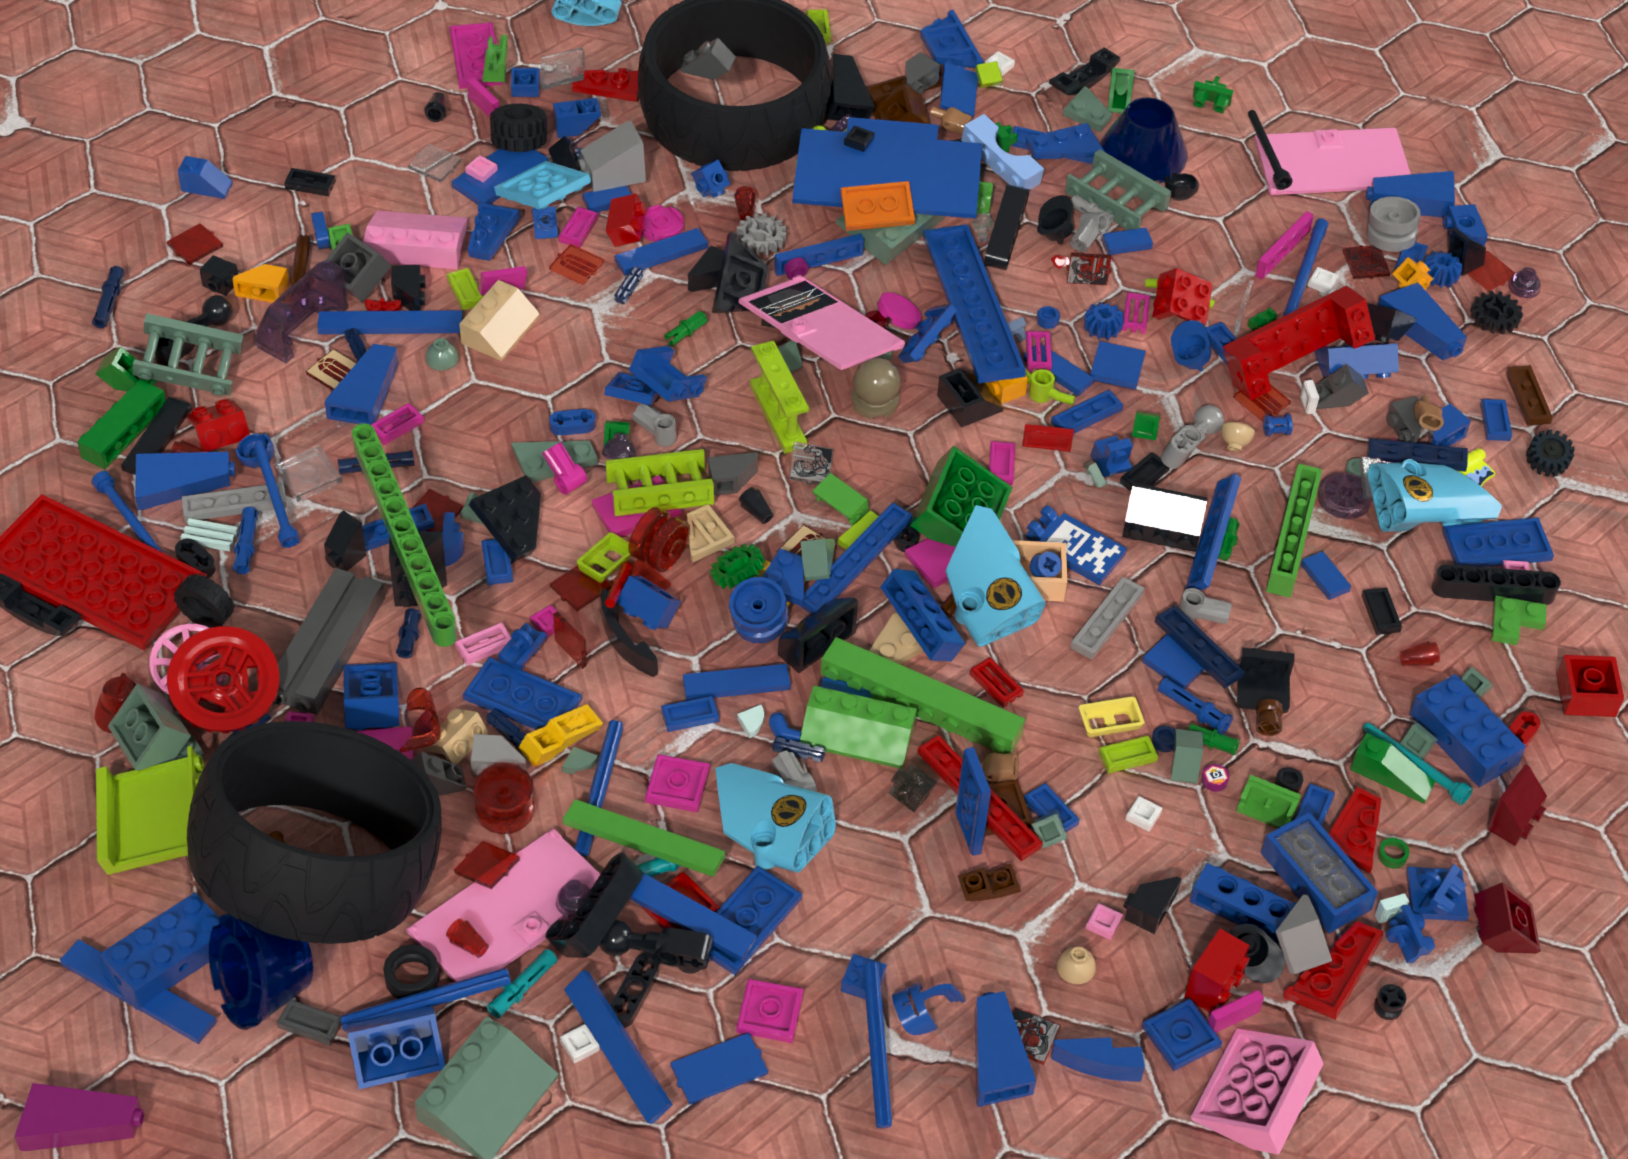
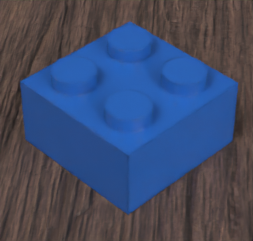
[511,68,540,97]
[841,954,887,1000]

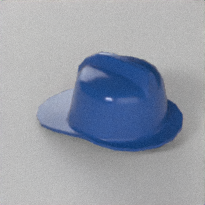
[1171,320,1211,372]

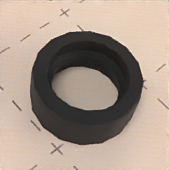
[383,944,439,999]

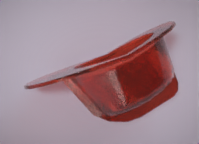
[94,673,136,733]

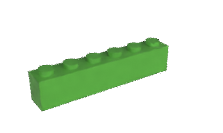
[1266,464,1322,598]

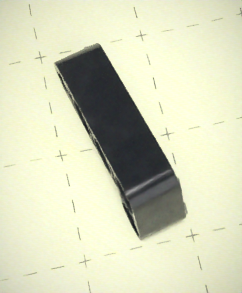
[545,853,643,958]

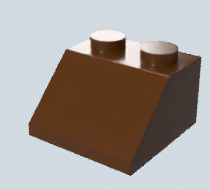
[873,83,929,124]

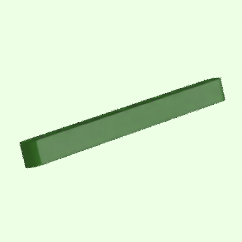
[352,423,457,647]

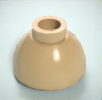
[1221,422,1255,452]
[1057,947,1096,984]

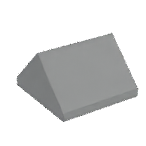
[1276,895,1332,974]

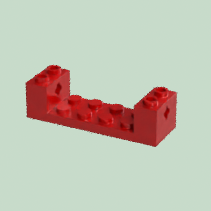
[1222,285,1375,401]

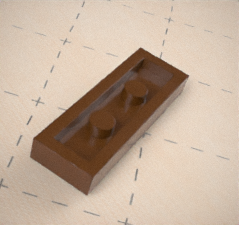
[1506,365,1553,426]

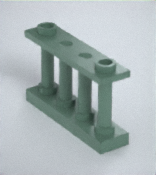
[1065,149,1172,230]
[133,313,244,396]

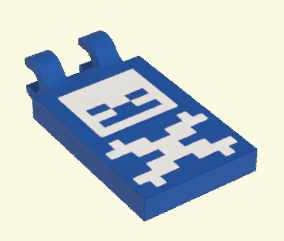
[1025,505,1127,586]

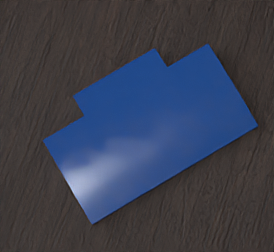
[792,117,982,219]

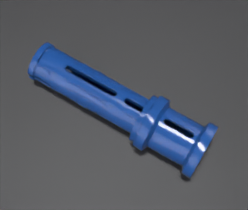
[1157,677,1233,734]

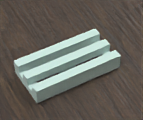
[180,518,239,552]

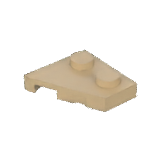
[687,504,735,562]
[869,612,924,665]

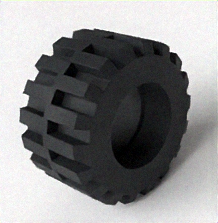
[490,103,547,152]

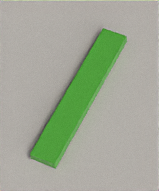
[563,799,725,877]

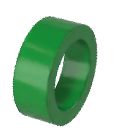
[1378,838,1410,869]

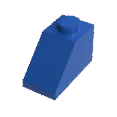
[178,156,233,199]
[1428,403,1471,446]

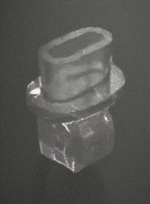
[971,213,995,242]

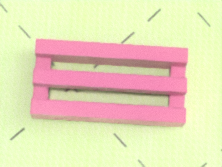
[455,622,512,665]

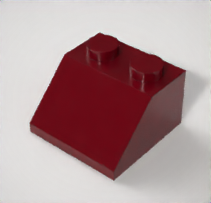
[1487,764,1547,846]
[1474,882,1541,953]

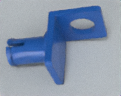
[531,206,558,239]

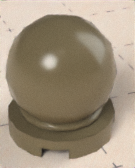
[852,357,901,419]

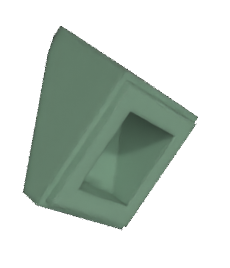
[778,340,802,372]
[1460,666,1493,699]
[1031,810,1068,849]

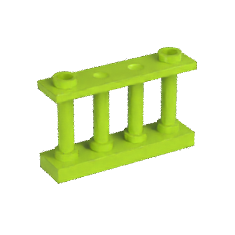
[750,341,809,454]
[605,449,714,516]

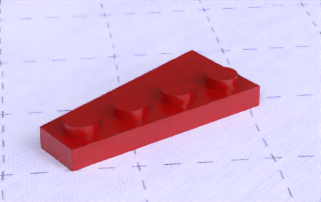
[1284,921,1383,1020]

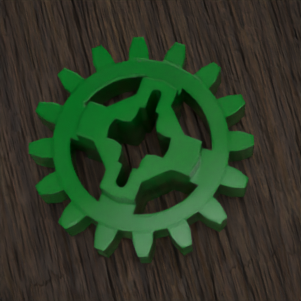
[710,544,765,589]

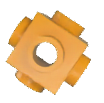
[1392,257,1434,290]

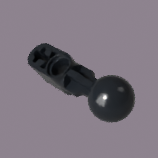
[155,295,233,366]
[599,920,714,970]

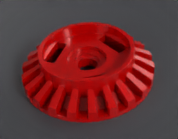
[167,626,280,734]

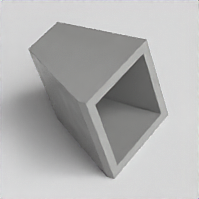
[578,121,646,192]

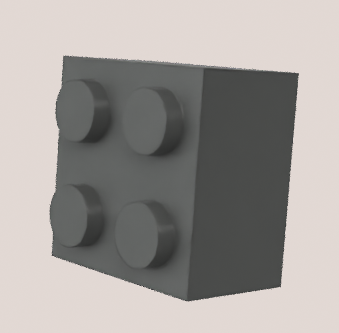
[319,232,391,303]

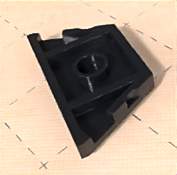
[712,231,769,313]

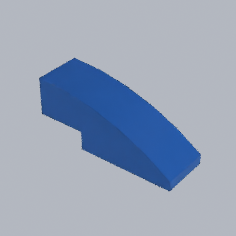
[1051,1038,1145,1082]

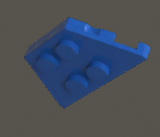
[920,10,984,68]

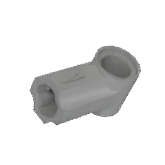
[1069,212,1110,253]
[633,403,677,447]
[1178,588,1232,625]
[772,750,817,792]

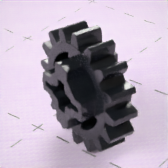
[1470,291,1523,334]

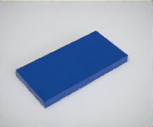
[451,148,548,205]
[1442,517,1554,567]
[463,657,582,730]
[955,747,991,856]
[710,866,802,975]

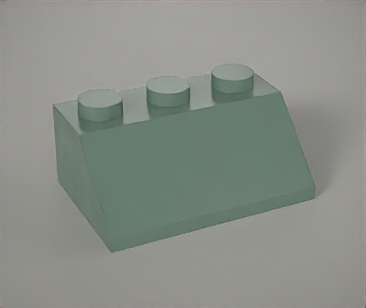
[108,683,191,771]

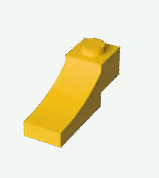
[518,704,603,767]

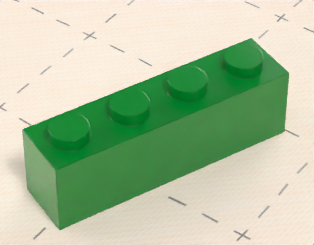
[77,379,166,470]

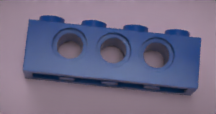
[880,569,966,662]
[1190,863,1296,944]

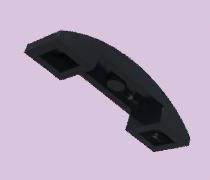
[1049,47,1121,95]
[0,573,81,636]
[601,588,658,677]

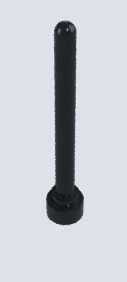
[1248,110,1293,190]

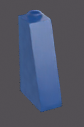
[1366,171,1455,218]
[1378,283,1467,360]
[325,344,398,425]
[135,452,235,510]
[975,991,1036,1107]

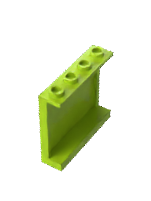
[96,746,205,875]

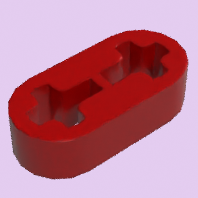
[1509,711,1541,749]

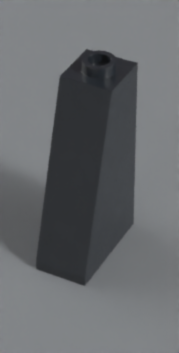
[826,53,875,122]

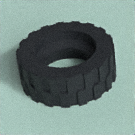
[174,574,234,628]

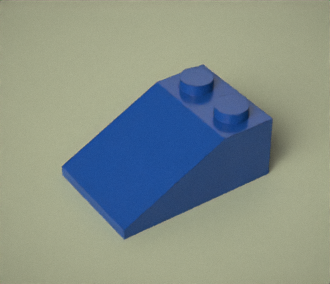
[343,662,400,731]

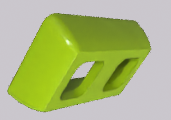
[577,532,636,583]

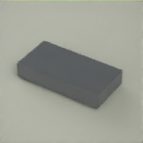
[277,999,342,1046]

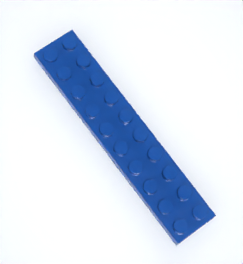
[923,224,1026,383]

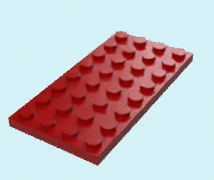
[0,494,207,651]

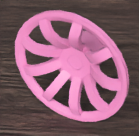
[149,624,228,695]

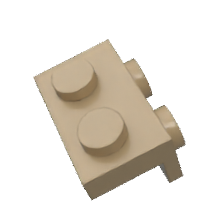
[422,708,488,764]

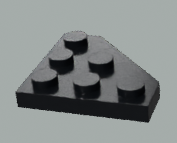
[469,475,541,562]

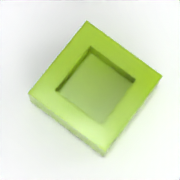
[975,61,1003,88]

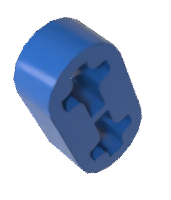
[311,211,330,250]
[549,409,596,436]

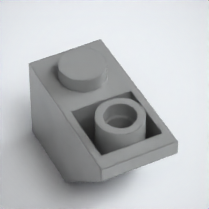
[471,734,527,780]

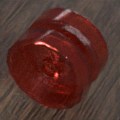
[628,507,690,572]
[473,763,535,834]

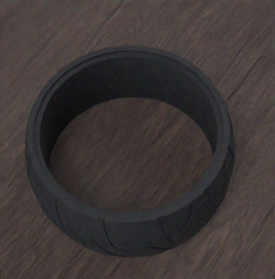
[637,0,831,171]
[187,721,442,944]

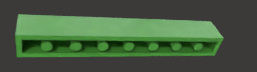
[820,637,1025,754]

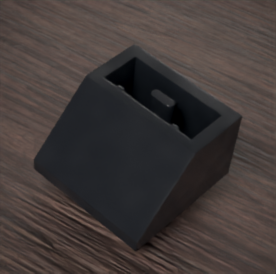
[937,368,1003,428]

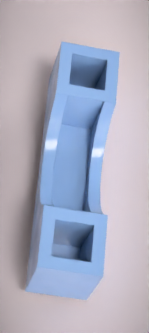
[961,114,1044,190]

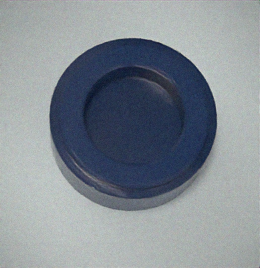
[1151,726,1175,753]

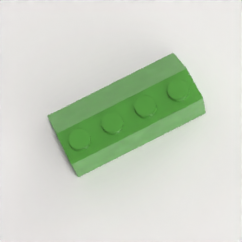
[800,685,917,769]

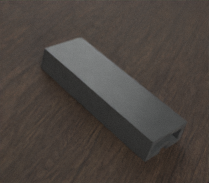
[275,568,385,715]

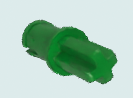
[664,311,708,347]
[1218,518,1240,561]
[1187,724,1240,756]

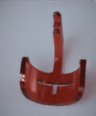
[399,687,441,752]

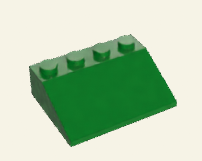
[910,446,1013,547]

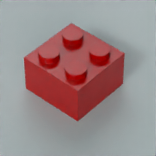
[1556,655,1624,717]
[1184,929,1250,1013]

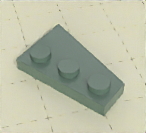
[511,441,598,483]

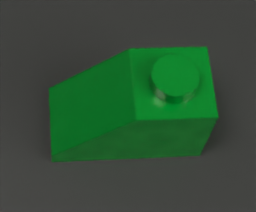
[1107,68,1134,114]
[95,347,157,392]

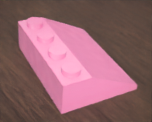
[363,211,468,269]
[1191,1028,1323,1155]

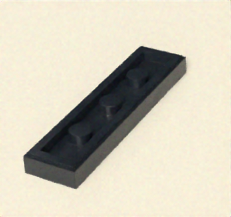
[121,397,192,475]

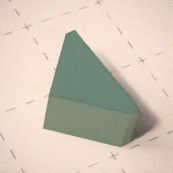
[801,539,835,581]
[1170,729,1203,784]

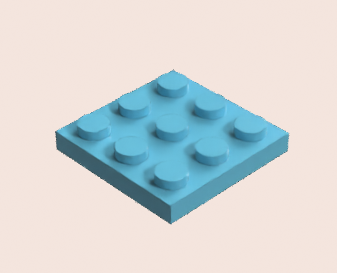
[494,161,591,209]

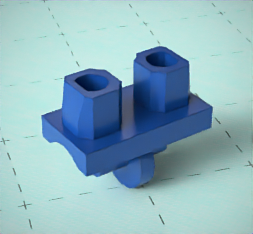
[498,623,547,670]
[1418,864,1466,917]
[1386,905,1435,963]

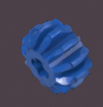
[1424,250,1462,288]
[1084,302,1124,341]

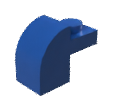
[1090,436,1133,477]
[442,512,465,566]

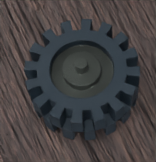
[1526,429,1575,477]

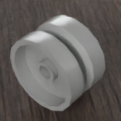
[1367,197,1420,252]

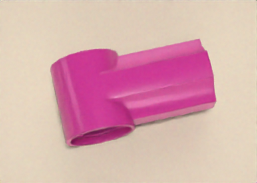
[541,442,587,495]

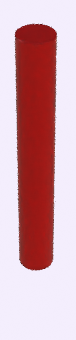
[605,562,632,608]

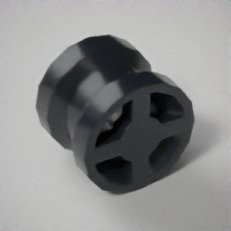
[1374,984,1407,1020]

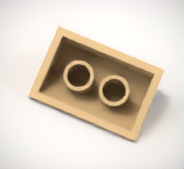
[460,280,540,361]

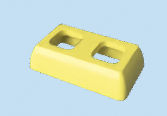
[1079,697,1144,738]

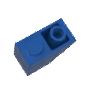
[553,98,601,138]

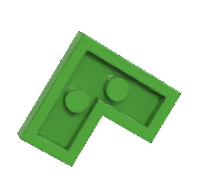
[1491,596,1546,645]

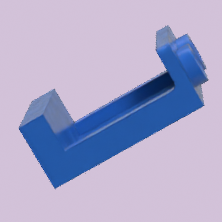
[629,346,707,402]

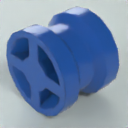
[1029,552,1061,577]

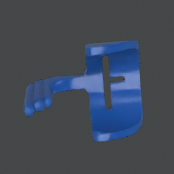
[892,982,966,1035]

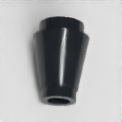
[424,92,446,122]
[739,487,774,524]

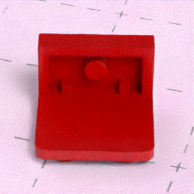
[1152,268,1212,325]
[187,399,250,452]

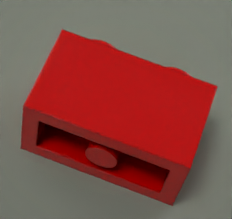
[605,193,647,247]

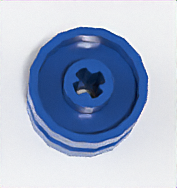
[729,577,789,643]

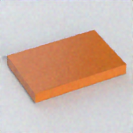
[840,181,915,231]

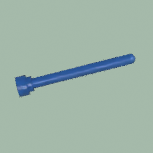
[254,441,300,548]
[91,471,162,552]

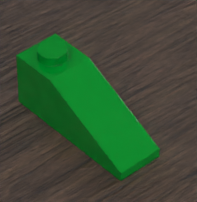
[1350,733,1435,804]

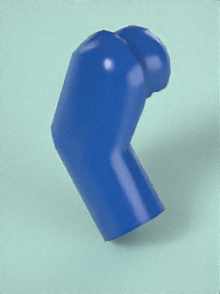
[769,712,802,741]

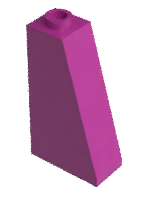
[14,1083,145,1151]

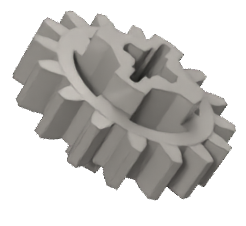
[737,213,786,255]

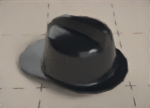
[1037,195,1073,245]
[1228,923,1285,984]

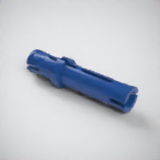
[233,507,259,574]

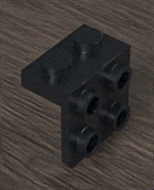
[1237,648,1295,713]

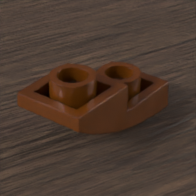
[958,864,1021,901]

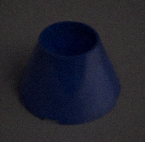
[1100,97,1188,183]
[209,914,313,1030]

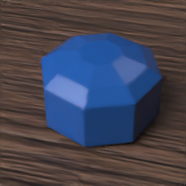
[1036,306,1060,329]

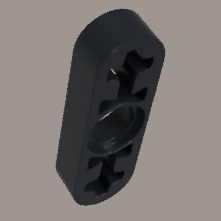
[610,953,659,1028]

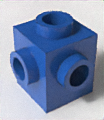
[691,160,731,198]

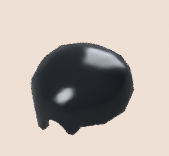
[1164,172,1199,201]

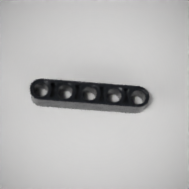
[984,185,1029,270]
[1432,564,1561,605]

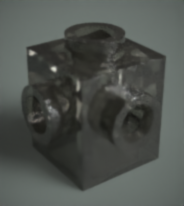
[889,763,937,813]

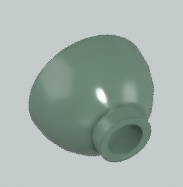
[425,338,459,371]

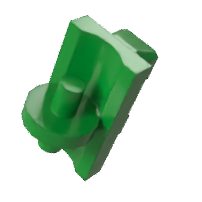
[1192,76,1234,113]

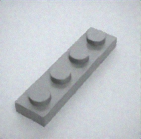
[182,483,287,522]
[1070,577,1145,660]

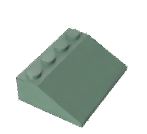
[835,214,945,266]
[414,1016,559,1159]

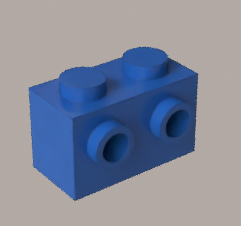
[616,575,681,630]

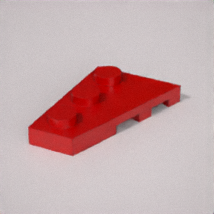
[572,67,639,102]
[1328,787,1381,874]

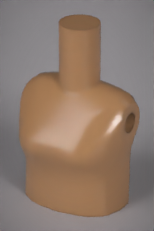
[930,107,972,135]
[1414,395,1444,431]
[980,753,1018,783]

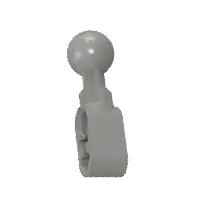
[1161,405,1224,469]

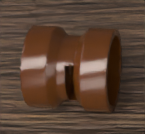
[1256,699,1283,736]

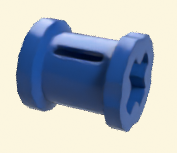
[1263,414,1293,437]

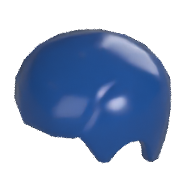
[235,433,274,469]

